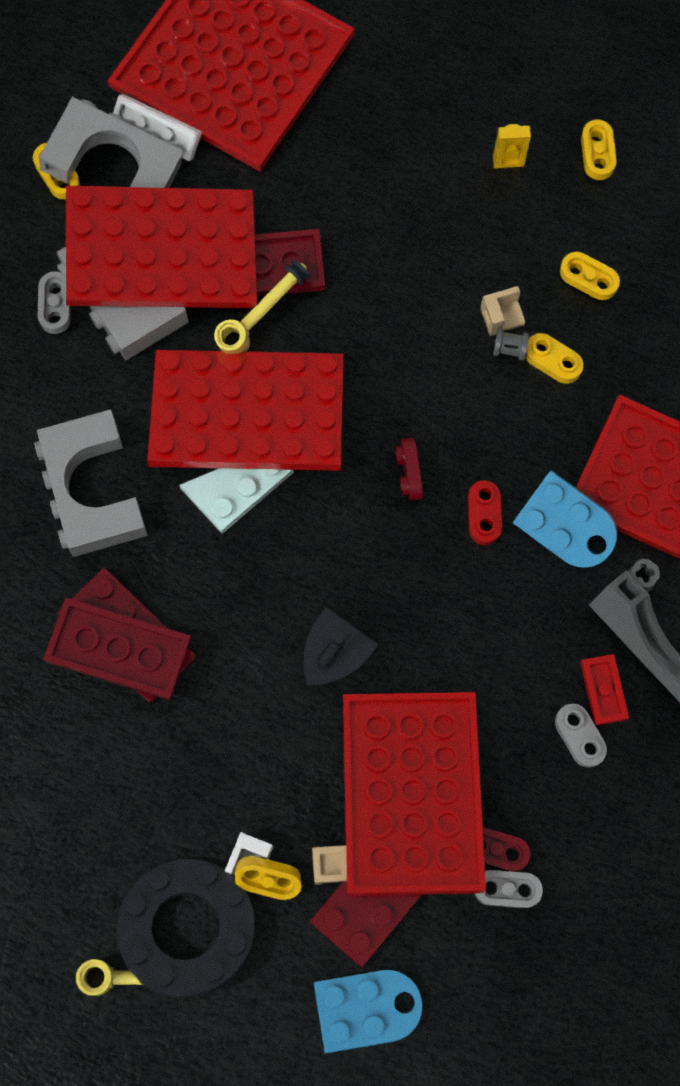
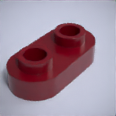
[395,437,423,501]
[483,828,530,872]

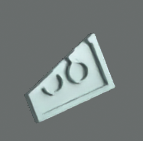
[179,468,294,534]

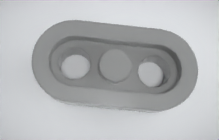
[38,271,71,334]
[555,704,607,768]
[475,870,543,908]

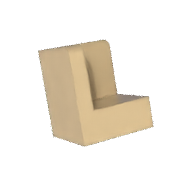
[480,286,525,336]
[312,845,347,885]

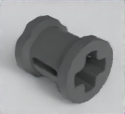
[493,328,529,361]
[628,559,660,592]

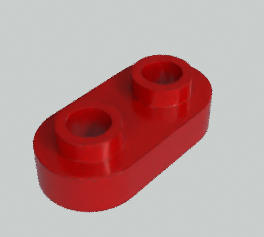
[468,481,502,545]

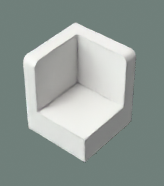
[225,832,273,876]

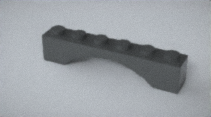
[589,570,680,702]

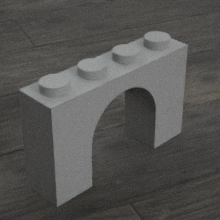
[39,97,184,188]
[57,247,189,360]
[34,409,148,557]

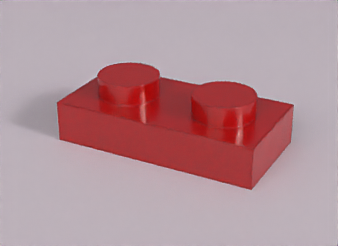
[580,654,629,726]

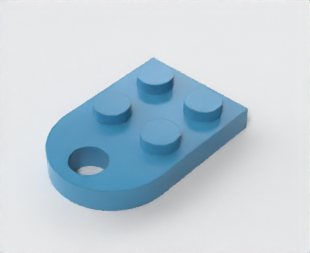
[513,470,618,567]
[314,970,422,1053]

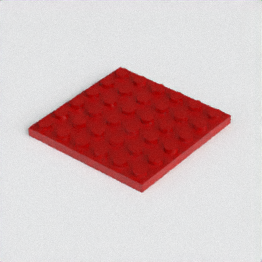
[108,0,355,172]

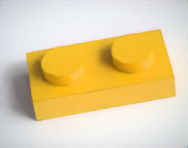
[493,124,531,168]

